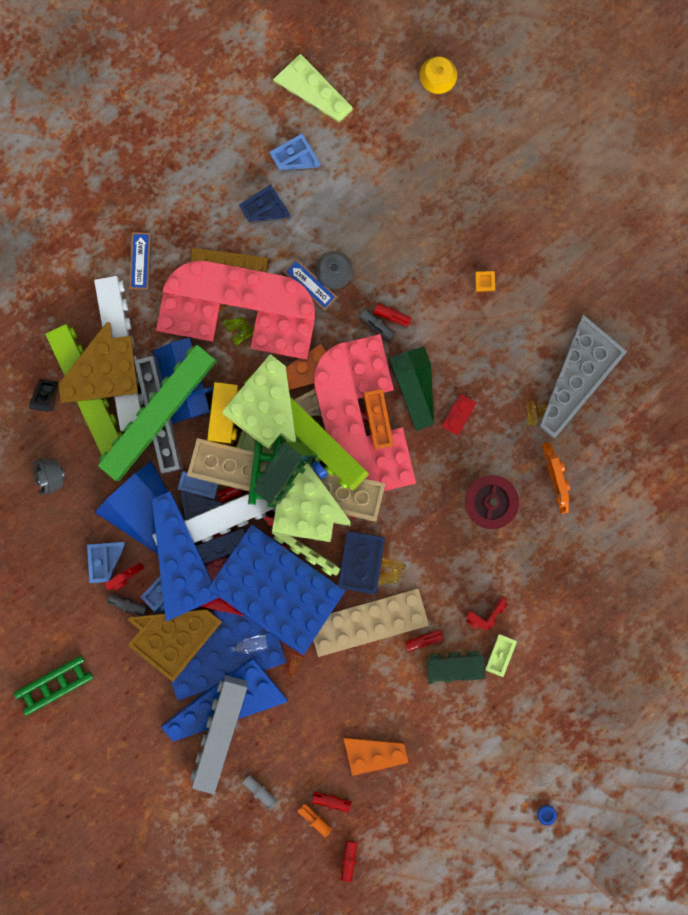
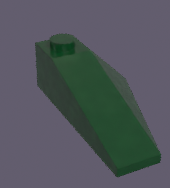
[389,347,434,431]

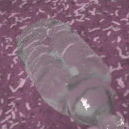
[231,635,268,654]

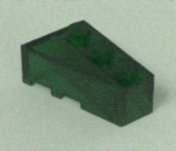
[253,442,318,504]
[425,651,485,684]

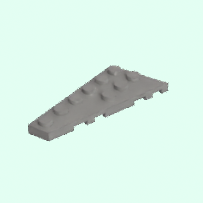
[539,315,627,439]

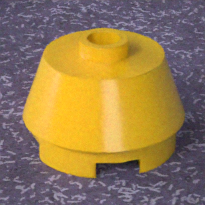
[419,56,457,94]

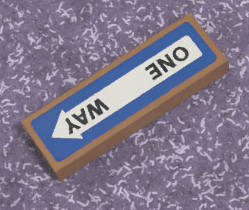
[129,232,152,291]
[283,259,338,311]

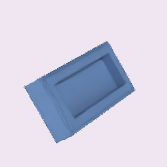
[177,471,219,499]

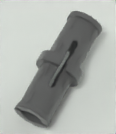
[359,308,396,342]
[107,592,148,616]

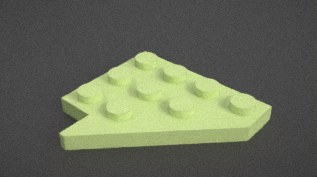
[222,354,296,449]
[272,455,351,542]

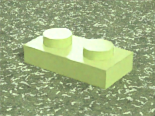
[485,634,517,677]

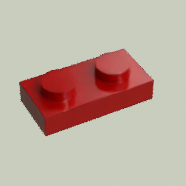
[441,393,477,436]

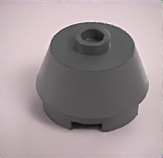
[315,251,353,289]
[32,458,65,495]

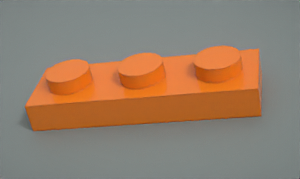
[363,389,394,450]

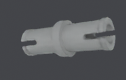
[242,775,278,810]

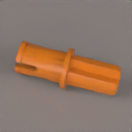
[298,804,333,838]

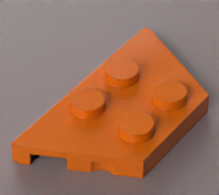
[541,442,570,514]

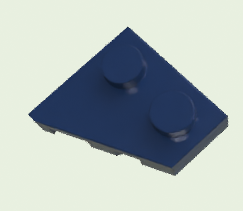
[239,185,291,222]
[180,491,222,520]

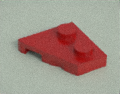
[104,562,145,591]

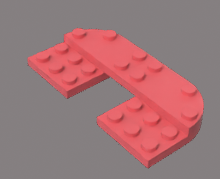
[156,261,315,360]
[313,334,416,491]

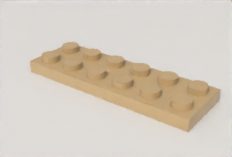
[313,588,429,657]

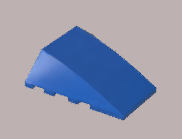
[95,461,168,554]

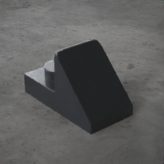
[29,379,58,412]

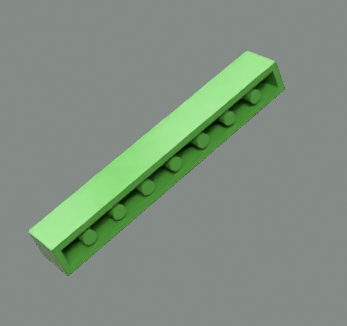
[98,345,217,481]

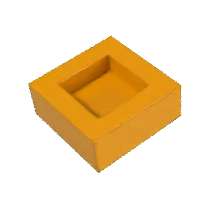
[475,271,495,292]

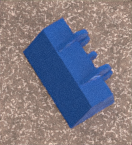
[152,338,214,424]

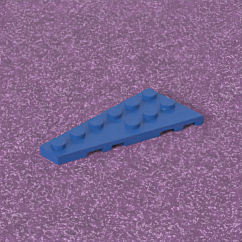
[152,491,219,621]
[161,657,288,742]

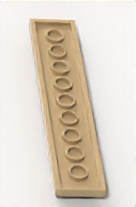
[187,438,385,522]

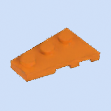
[286,344,326,391]
[343,737,408,776]

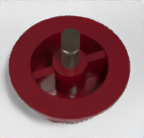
[465,475,519,529]

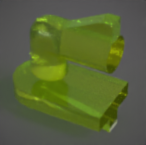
[222,317,254,346]

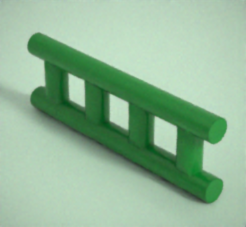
[248,435,283,507]
[13,655,94,716]

